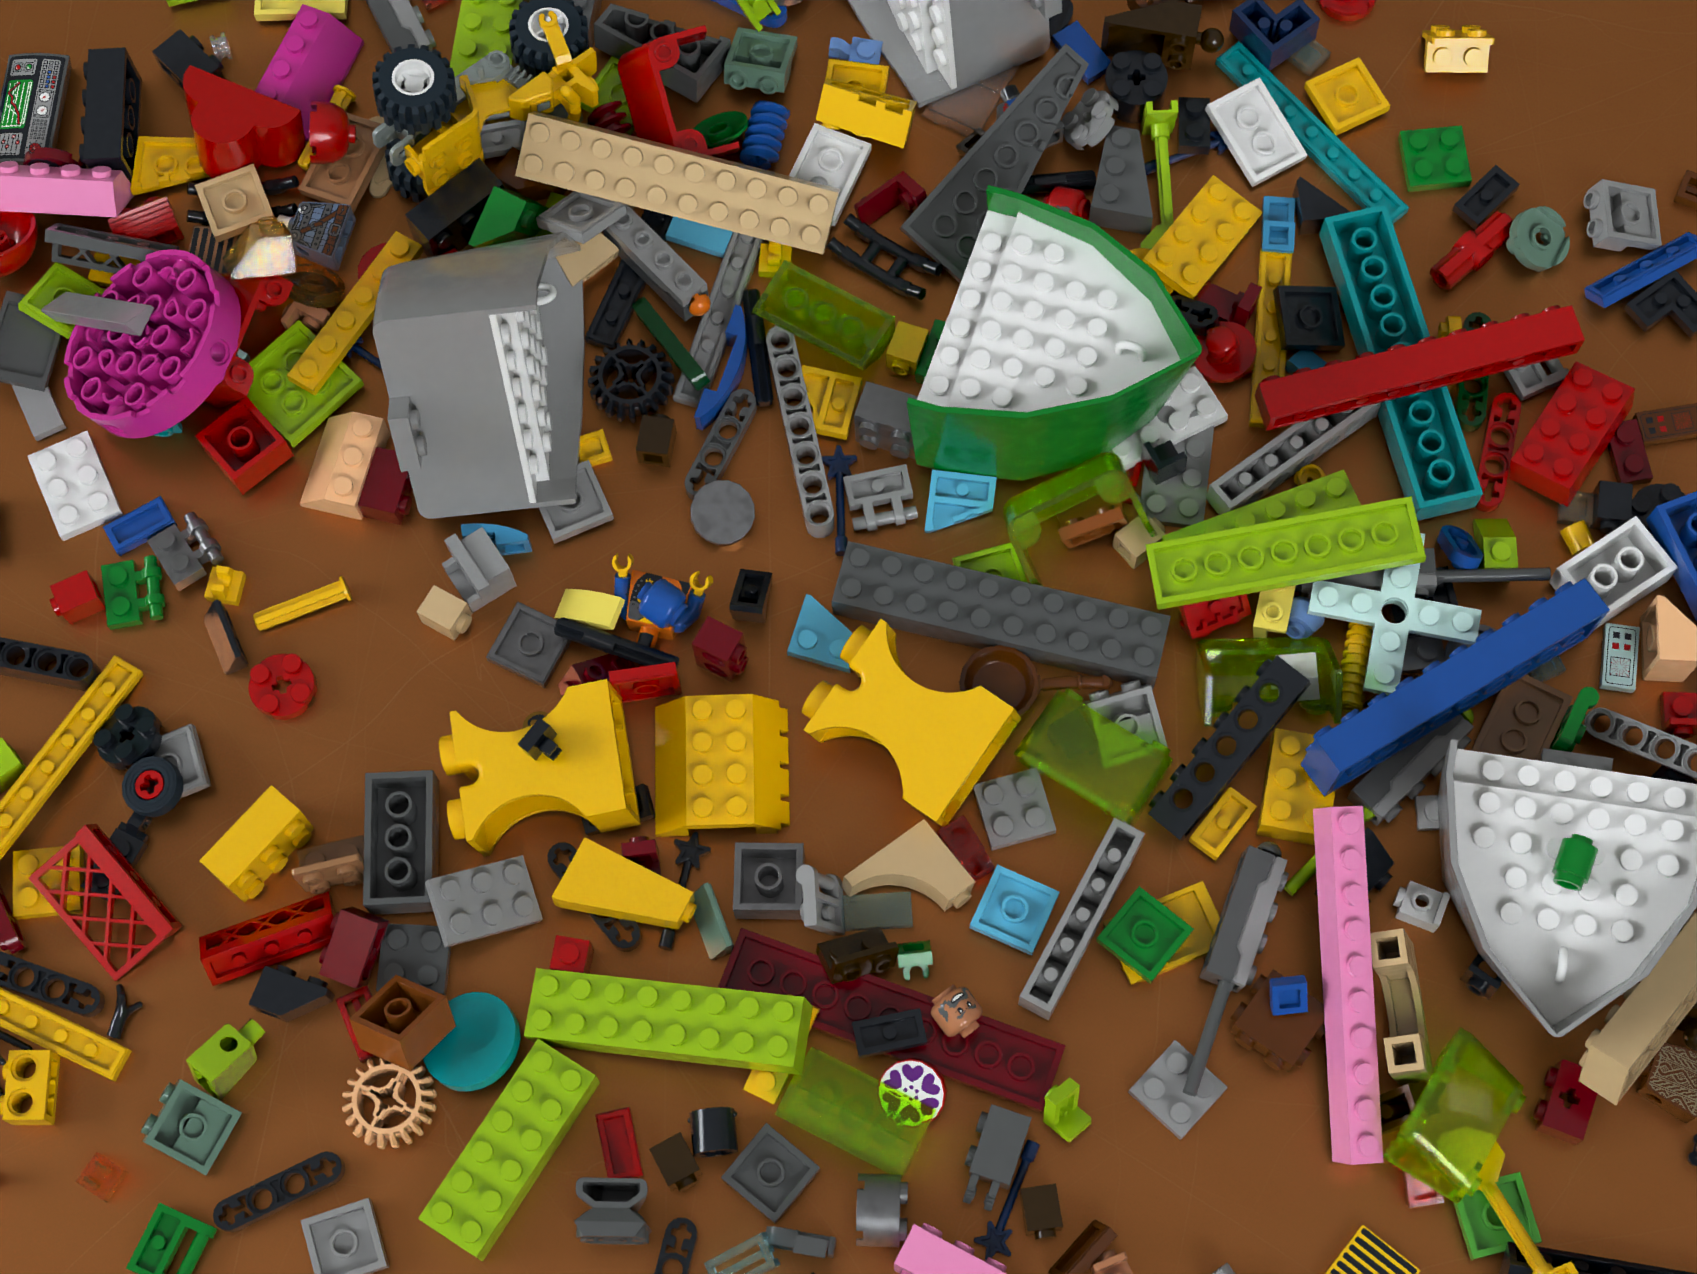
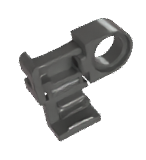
[763,1226,837,1259]

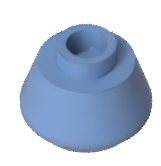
[1286,596,1325,639]

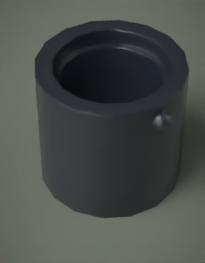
[687,1107,738,1158]

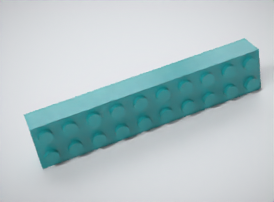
[1319,204,1483,521]

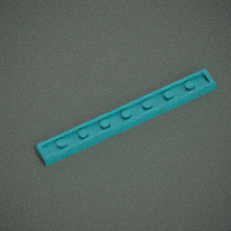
[1215,41,1409,224]

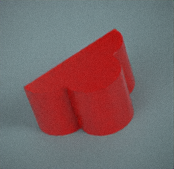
[183,65,306,178]

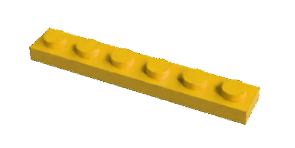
[287,231,424,396]

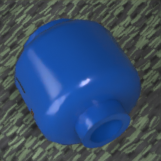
[637,579,688,628]

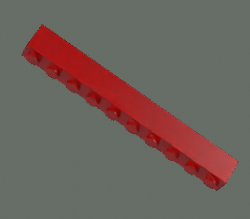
[1254,305,1585,431]

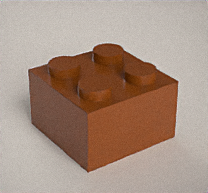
[349,975,456,1071]

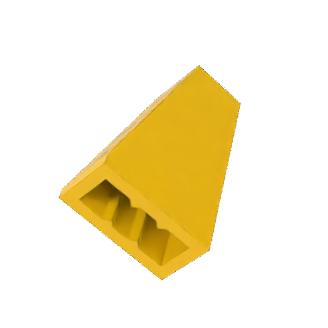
[552,838,697,930]

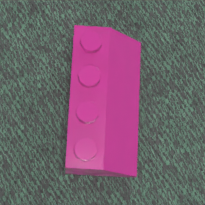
[255,4,364,142]

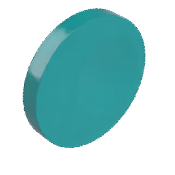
[423,992,521,1092]

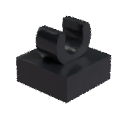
[518,717,562,761]

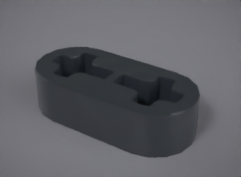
[1171,295,1220,336]

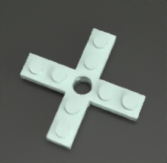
[1307,533,1482,695]

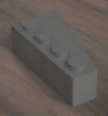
[594,4,731,103]

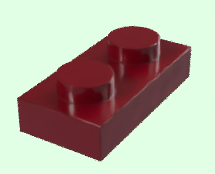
[1607,419,1653,485]

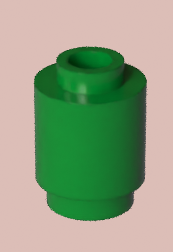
[1552,834,1598,891]

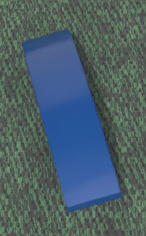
[694,304,747,431]

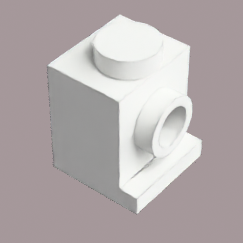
[1393,880,1450,933]

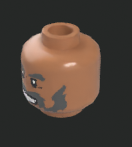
[931,984,983,1038]

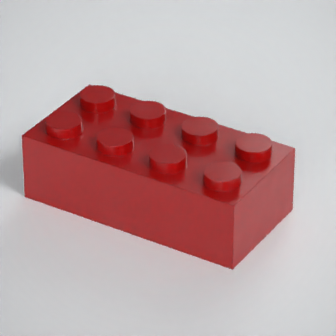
[1509,361,1635,507]

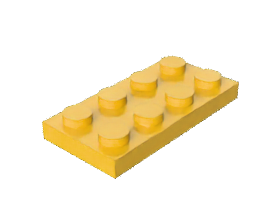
[1142,175,1263,299]

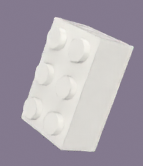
[1548,516,1678,629]

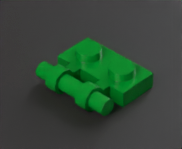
[101,555,165,630]

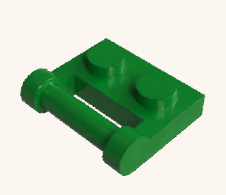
[1549,687,1599,752]
[126,1203,218,1274]

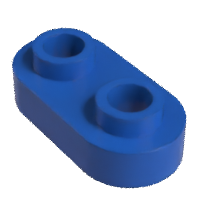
[1437,525,1484,570]

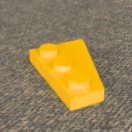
[130,136,209,196]

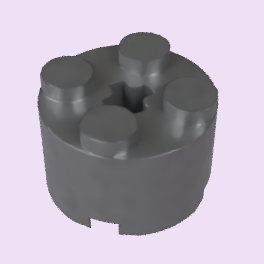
[856,1173,908,1247]

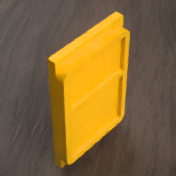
[1103,881,1220,985]

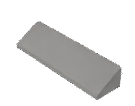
[41,292,154,336]

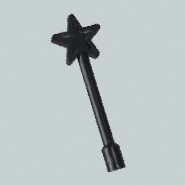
[658,832,711,950]

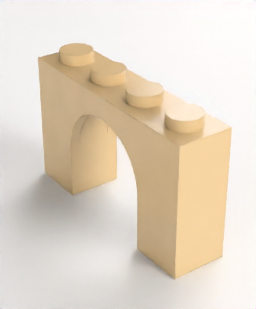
[1370,928,1435,1086]

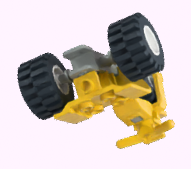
[372,0,599,203]

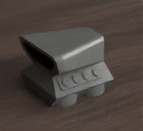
[574,1177,652,1245]

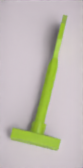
[1140,100,1179,249]

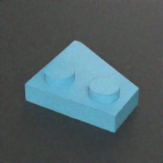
[924,470,997,534]
[787,594,852,673]

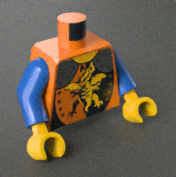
[612,553,713,648]

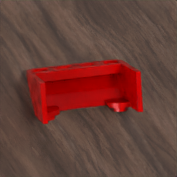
[618,25,740,158]

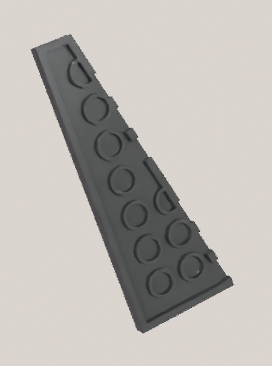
[900,43,1089,283]

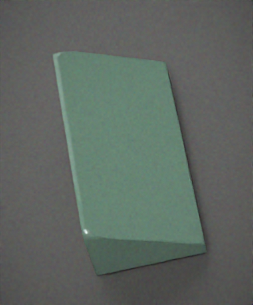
[694,883,734,960]

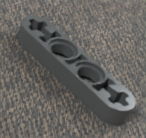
[684,389,757,500]

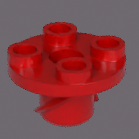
[1194,321,1257,383]

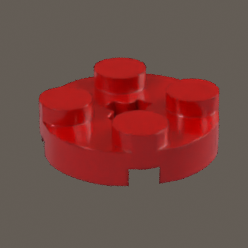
[248,653,317,720]

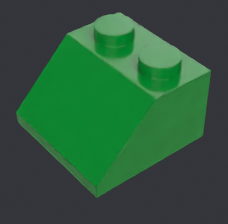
[468,186,549,248]

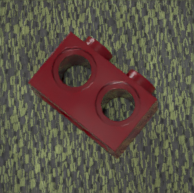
[692,616,749,682]

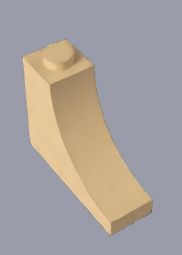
[841,819,975,911]

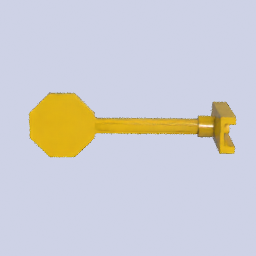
[1436,1127,1579,1274]

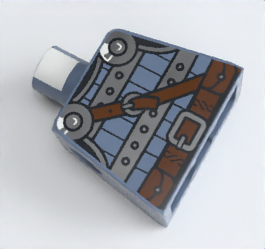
[276,201,356,271]

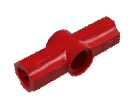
[1429,211,1513,291]

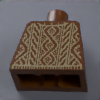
[1637,1043,1697,1123]

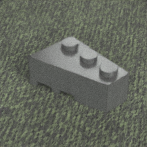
[1089,125,1153,235]

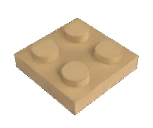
[194,164,276,243]

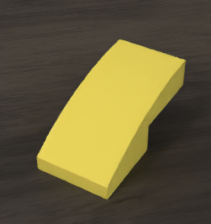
[554,589,625,630]

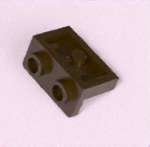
[816,927,899,984]

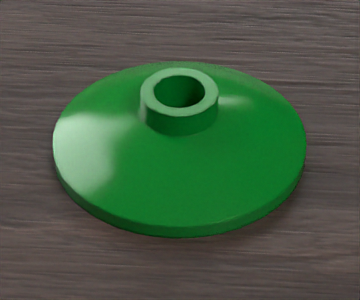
[693,111,749,148]

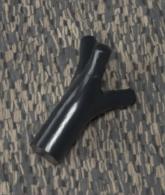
[107,984,143,1039]

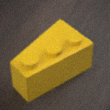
[816,78,917,149]

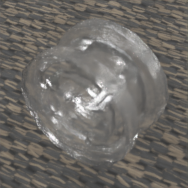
[209,32,233,62]

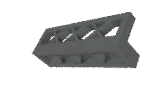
[44,223,179,274]

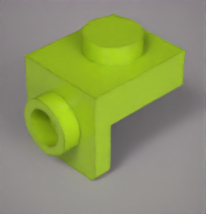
[1043,1077,1092,1142]

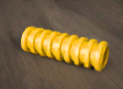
[1333,622,1373,712]

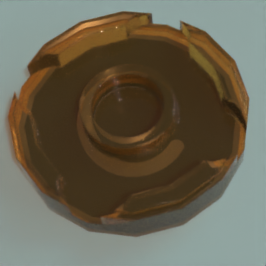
[282,264,345,308]

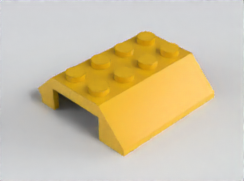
[655,694,790,837]

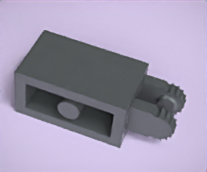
[963,1104,1032,1211]

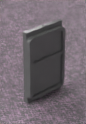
[0,291,63,392]

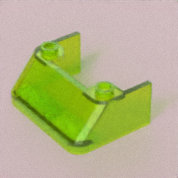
[1003,452,1158,586]
[1196,637,1343,726]

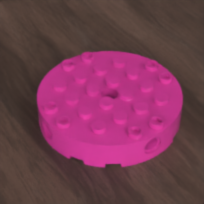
[64,249,241,439]

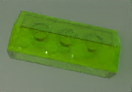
[752,260,895,370]
[775,1047,936,1178]

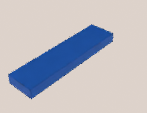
[1584,232,1697,308]

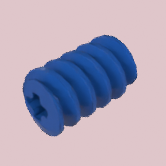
[739,100,790,170]

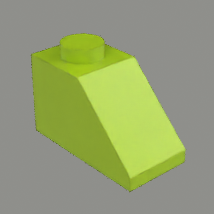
[1473,519,1518,582]

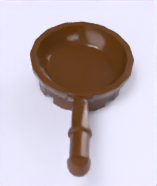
[959,645,1113,716]

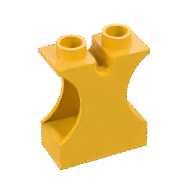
[802,619,1021,829]
[439,679,641,857]

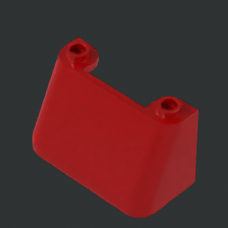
[205,273,294,409]

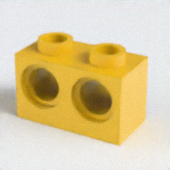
[0,1050,61,1125]

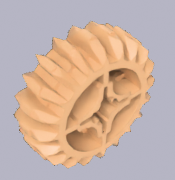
[342,1058,437,1149]

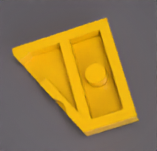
[802,365,862,440]

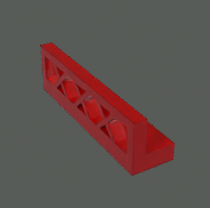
[199,891,335,986]

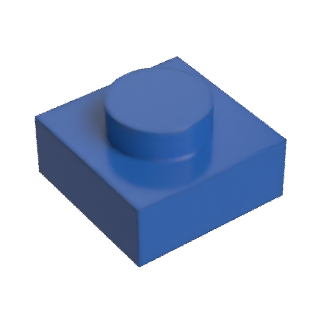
[1269,975,1308,1016]

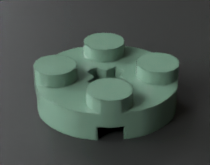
[1506,206,1570,272]

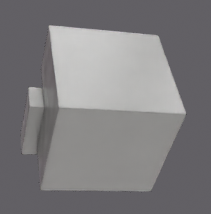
[442,527,517,613]

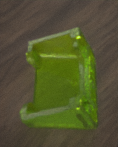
[1013,688,1173,827]
[1383,1027,1527,1204]

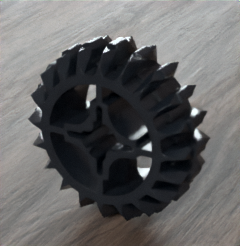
[588,338,675,424]

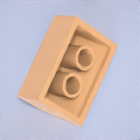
[300,412,390,520]

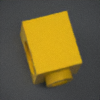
[886,321,929,376]

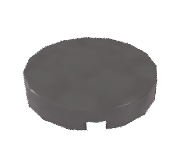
[690,480,755,545]

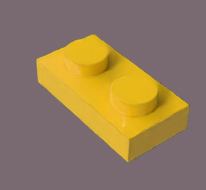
[1189,787,1257,861]

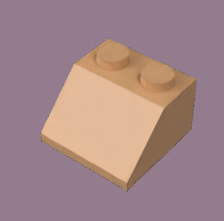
[1640,595,1697,682]

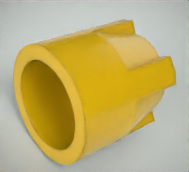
[1560,520,1595,556]

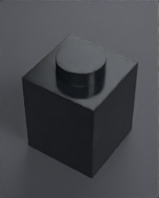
[1590,480,1633,534]

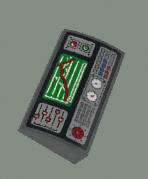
[0,53,72,165]

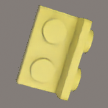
[1253,585,1296,640]

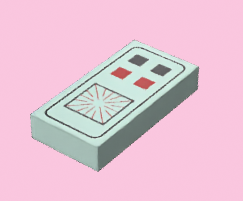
[1599,623,1640,693]

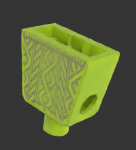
[186,1019,265,1101]

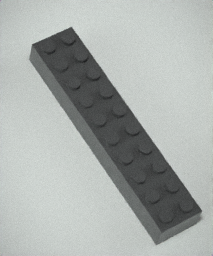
[832,541,1171,690]

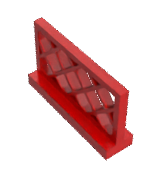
[28,824,183,981]

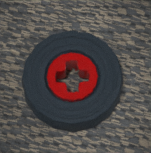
[122,756,184,817]

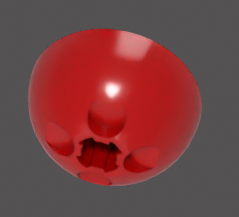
[0,211,38,277]

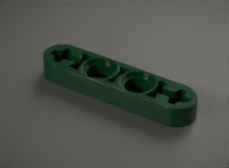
[631,296,710,391]
[1455,312,1491,432]

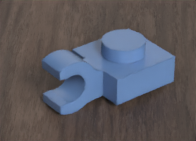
[828,37,883,65]

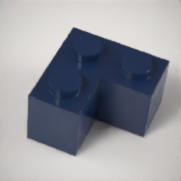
[1229,0,1320,71]

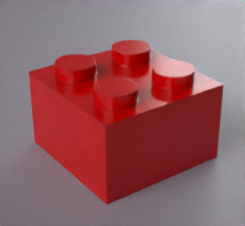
[195,396,294,495]

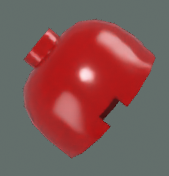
[309,101,356,164]

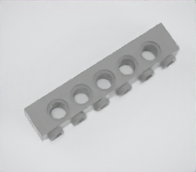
[1206,402,1382,515]
[1018,818,1145,1021]

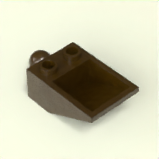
[1101,0,1224,70]

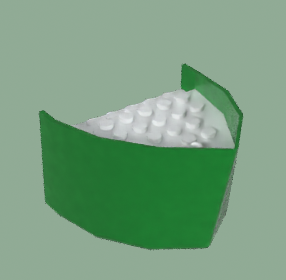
[907,185,1202,481]

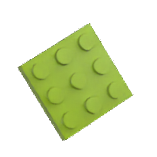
[242,320,364,448]

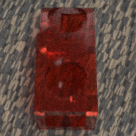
[936,815,995,882]

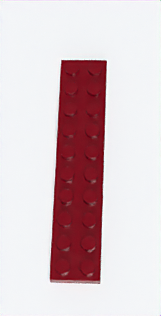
[718,928,1066,1113]

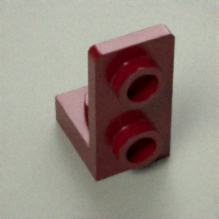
[854,171,927,225]
[1194,281,1262,327]

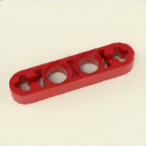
[1476,392,1521,512]

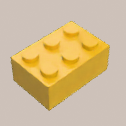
[1256,728,1336,846]
[199,785,314,903]

